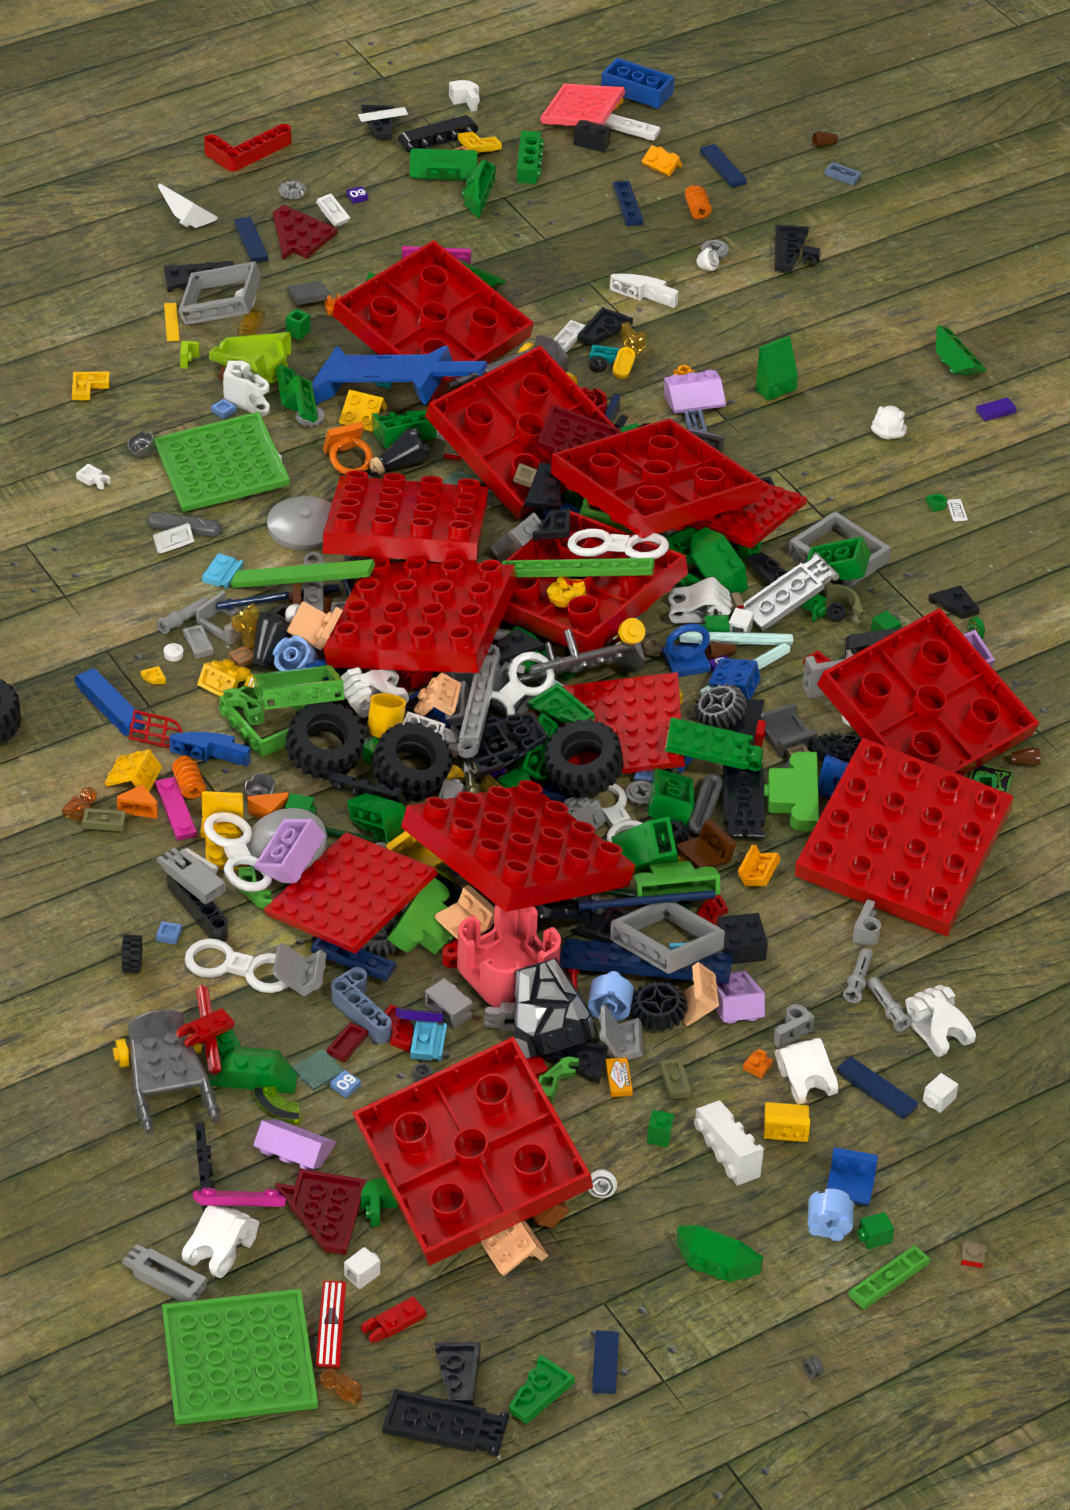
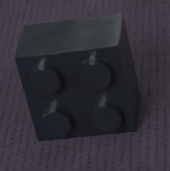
[717,913,768,964]

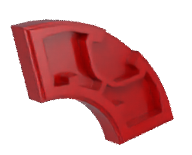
[696,895,728,926]
[384,1004,414,1052]

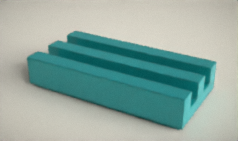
[589,345,621,364]

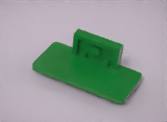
[410,149,477,180]

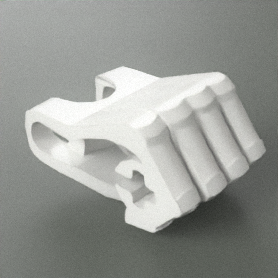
[223,360,270,417]
[668,577,732,623]
[341,667,409,718]
[905,985,976,1057]
[775,1038,838,1105]
[182,1205,259,1278]

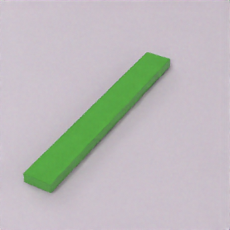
[502,558,655,578]
[231,559,375,588]

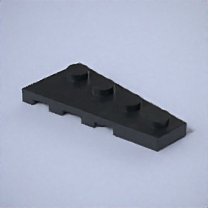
[775,225,810,272]
[164,261,234,292]
[328,771,408,806]
[534,899,598,921]
[195,1122,215,1213]

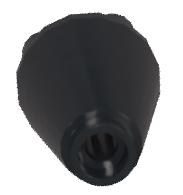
[379,428,430,471]
[252,612,292,669]

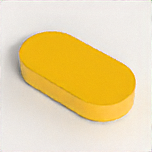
[612,347,635,379]

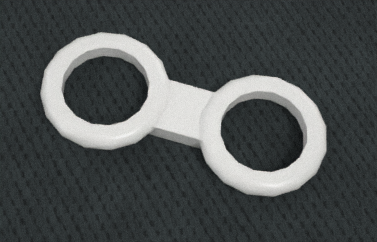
[568,529,669,559]
[491,652,555,718]
[579,784,642,842]
[204,812,273,892]
[184,939,289,993]

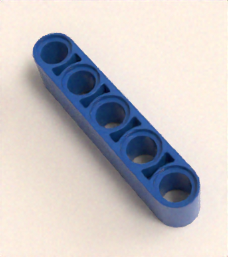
[75,668,145,736]

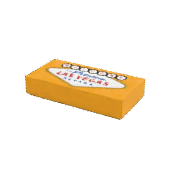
[605,1058,633,1097]

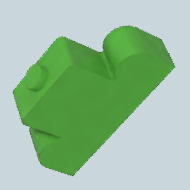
[764,752,819,832]
[634,861,721,897]
[387,878,455,954]

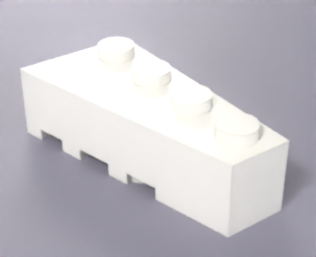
[694,1100,764,1186]

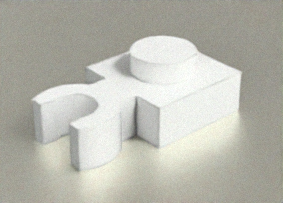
[76,464,111,490]

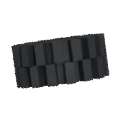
[121,934,143,974]

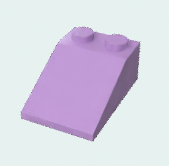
[715,971,765,1023]

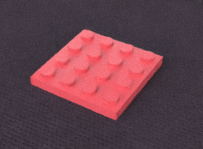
[540,84,625,126]

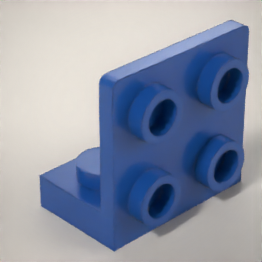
[709,658,761,699]
[827,1147,878,1206]

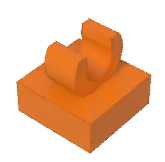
[324,294,340,315]
[743,1049,773,1079]

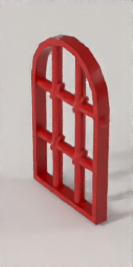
[128,710,182,748]

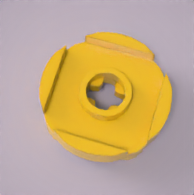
[547,577,586,607]

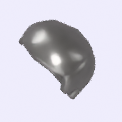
[127,431,155,457]
[244,773,275,797]

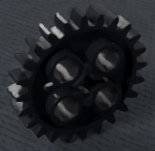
[812,733,862,763]

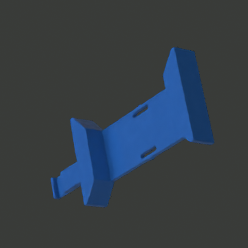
[312,346,488,405]

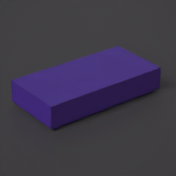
[976,397,1016,421]
[395,1008,444,1023]

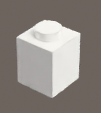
[729,608,754,633]
[923,1073,958,1113]
[344,1247,380,1289]

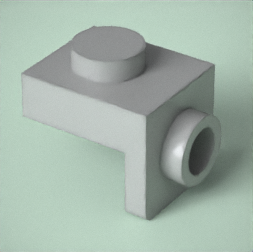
[438,778,465,799]

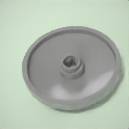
[267,496,332,551]
[246,808,328,875]

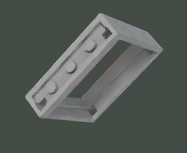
[178,261,261,325]
[788,511,891,588]
[610,902,725,974]

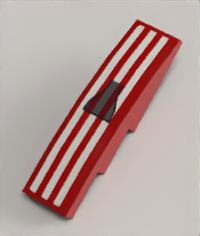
[316,1281,346,1369]

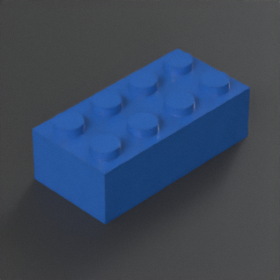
[601,58,675,109]

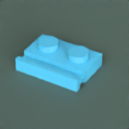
[202,553,244,589]
[410,1020,447,1062]

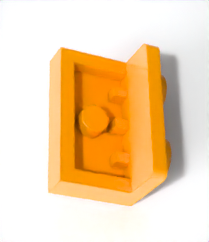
[641,145,682,177]
[738,845,781,887]

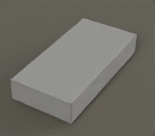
[183,625,214,659]

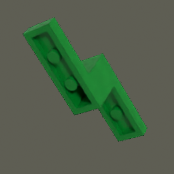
[276,364,318,423]

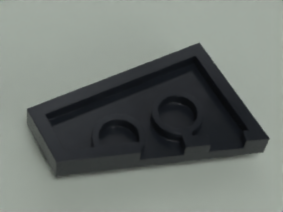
[577,307,633,345]
[541,1042,608,1084]

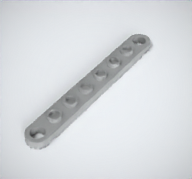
[304,552,323,659]
[457,644,500,758]

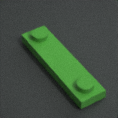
[848,1245,930,1310]

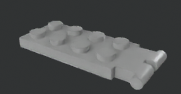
[744,553,839,631]

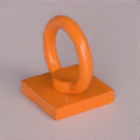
[323,421,373,475]

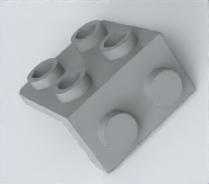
[564,797,607,830]
[273,943,326,997]
[599,1005,643,1060]

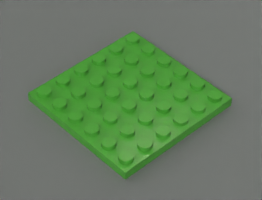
[154,412,290,512]
[162,1289,318,1425]

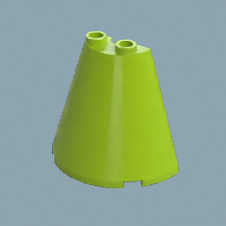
[209,332,291,383]

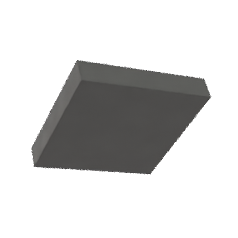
[287,280,330,305]

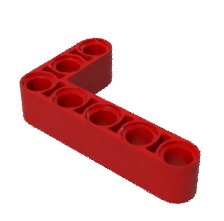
[204,124,292,171]

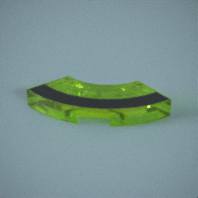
[254,1087,300,1124]

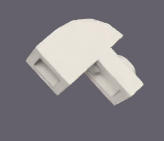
[449,80,480,112]

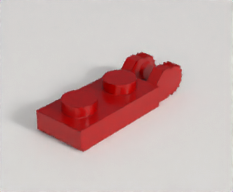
[175,1008,235,1047]
[361,1296,426,1343]

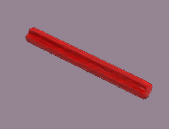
[196,985,221,1075]

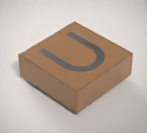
[229,646,254,667]

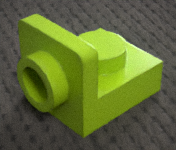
[180,341,200,369]

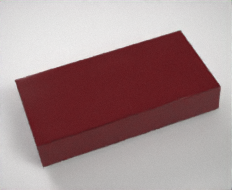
[326,1022,368,1063]

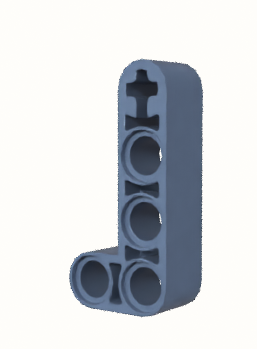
[331,967,392,1044]

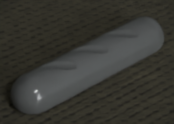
[147,512,222,537]
[688,773,723,835]

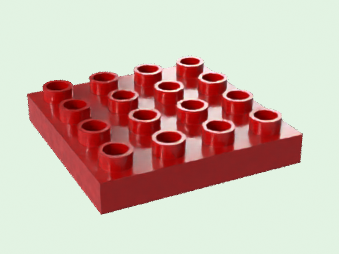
[332,240,534,400]
[425,345,621,519]
[551,418,763,539]
[323,470,488,564]
[501,511,688,653]
[324,557,517,673]
[817,608,1039,776]
[795,738,1014,937]
[401,780,636,912]
[352,1036,593,1266]

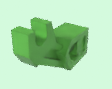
[223,688,264,725]
[238,866,272,909]
[538,1056,579,1104]

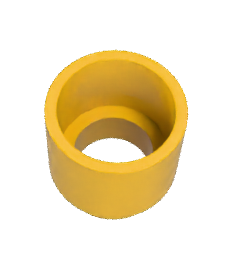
[367,693,406,738]

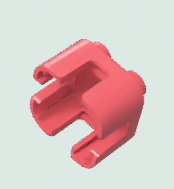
[457,905,561,1008]

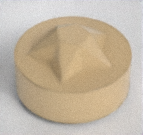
[370,457,385,476]

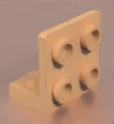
[287,602,343,650]
[414,672,461,717]
[434,885,495,939]
[684,962,719,1026]
[481,1221,549,1276]

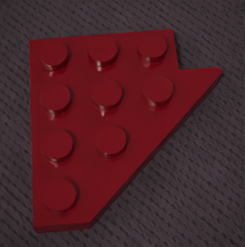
[273,205,338,260]
[536,404,621,464]
[275,1169,366,1255]

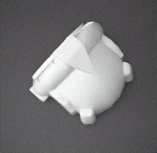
[871,406,907,440]

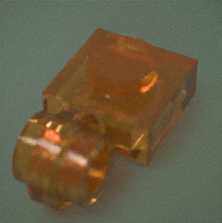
[62,787,97,822]
[320,1369,362,1405]

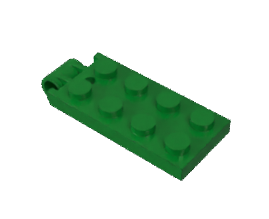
[665,717,764,771]

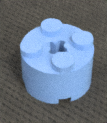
[273,636,320,671]
[588,971,634,1021]
[808,1189,854,1241]

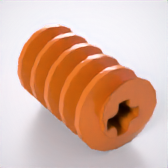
[685,185,712,219]
[172,756,206,799]

